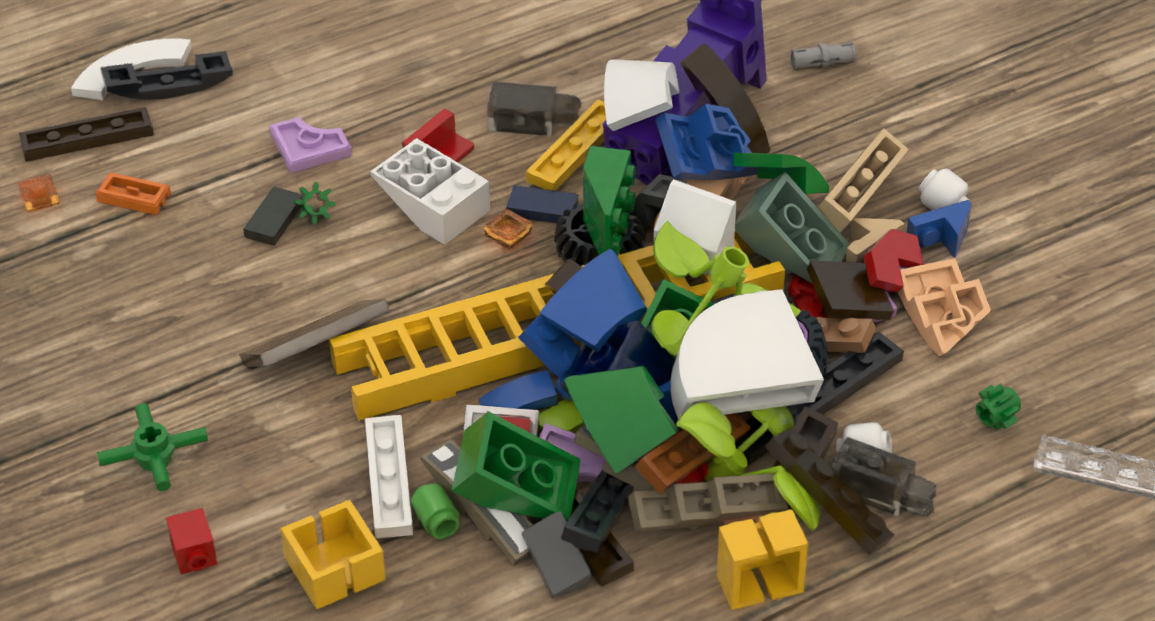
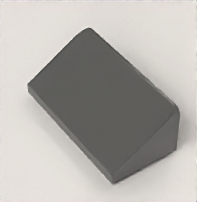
[522,511,591,598]

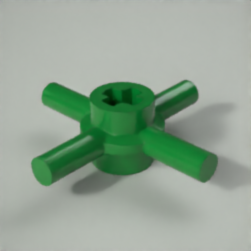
[97,403,208,491]

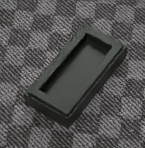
[243,186,303,246]

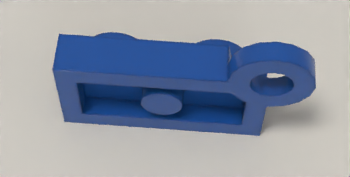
[518,315,594,401]

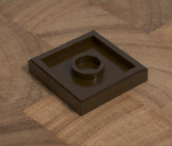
[806,260,894,320]

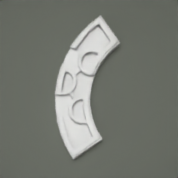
[71,39,192,100]

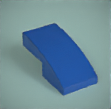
[479,370,557,410]

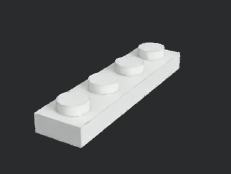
[365,415,413,539]

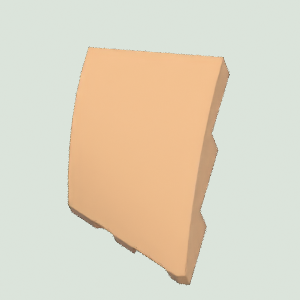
[898,258,991,357]

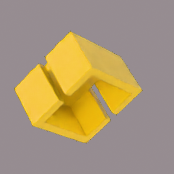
[280,500,386,610]
[717,509,808,610]

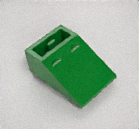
[583,146,636,256]

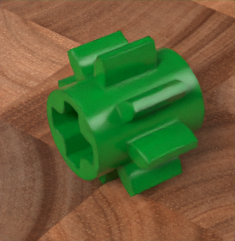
[293,182,336,224]
[976,384,1021,430]

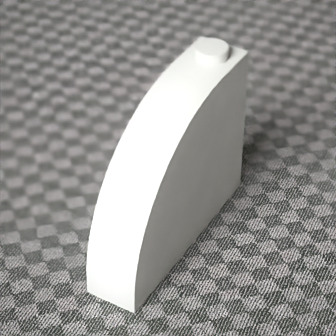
[671,289,824,419]

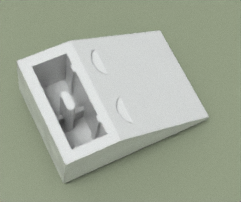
[370,138,491,245]

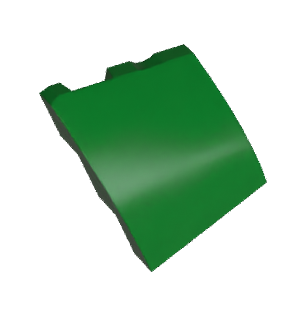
[733,152,829,194]
[564,366,679,474]

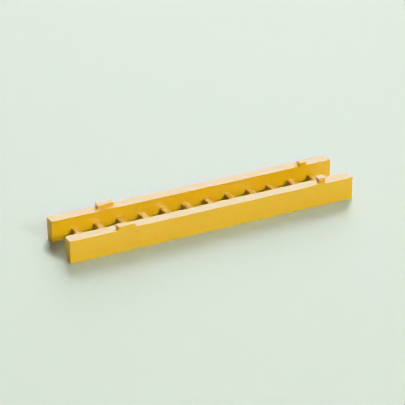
[329,231,785,421]

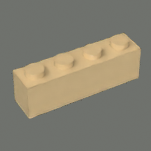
[817,128,909,233]

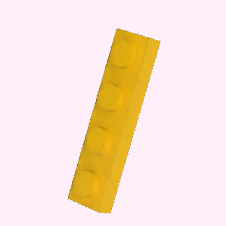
[526,99,606,191]

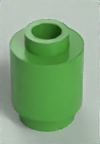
[410,484,460,539]

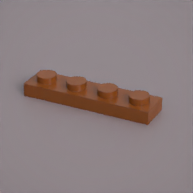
[635,413,751,494]

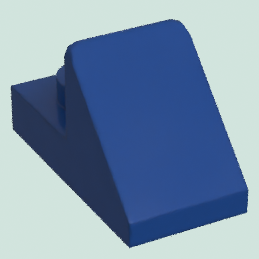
[907,200,971,258]

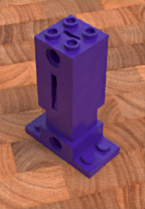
[602,0,767,186]

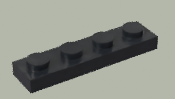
[561,469,634,553]

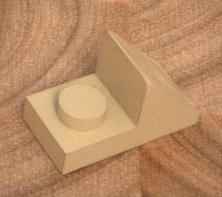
[846,218,904,263]

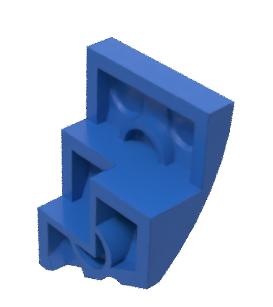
[655,104,757,180]
[539,249,647,352]

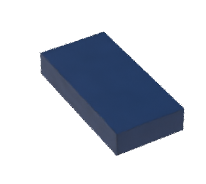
[506,185,579,223]

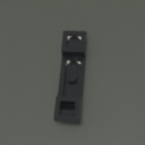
[100,51,233,100]

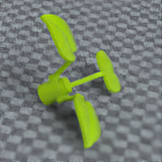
[652,221,801,357]
[676,402,822,532]

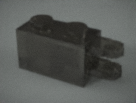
[487,82,582,136]
[832,437,937,517]

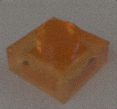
[18,174,60,213]
[484,208,532,250]

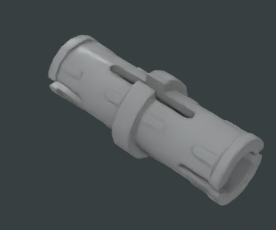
[790,42,856,70]

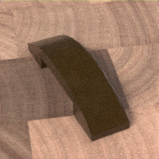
[680,44,770,154]

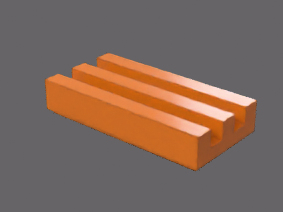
[96,172,171,215]

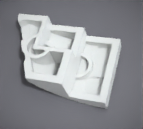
[604,59,680,131]

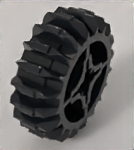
[554,203,646,266]

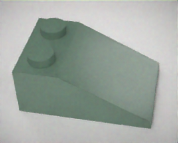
[735,172,850,283]

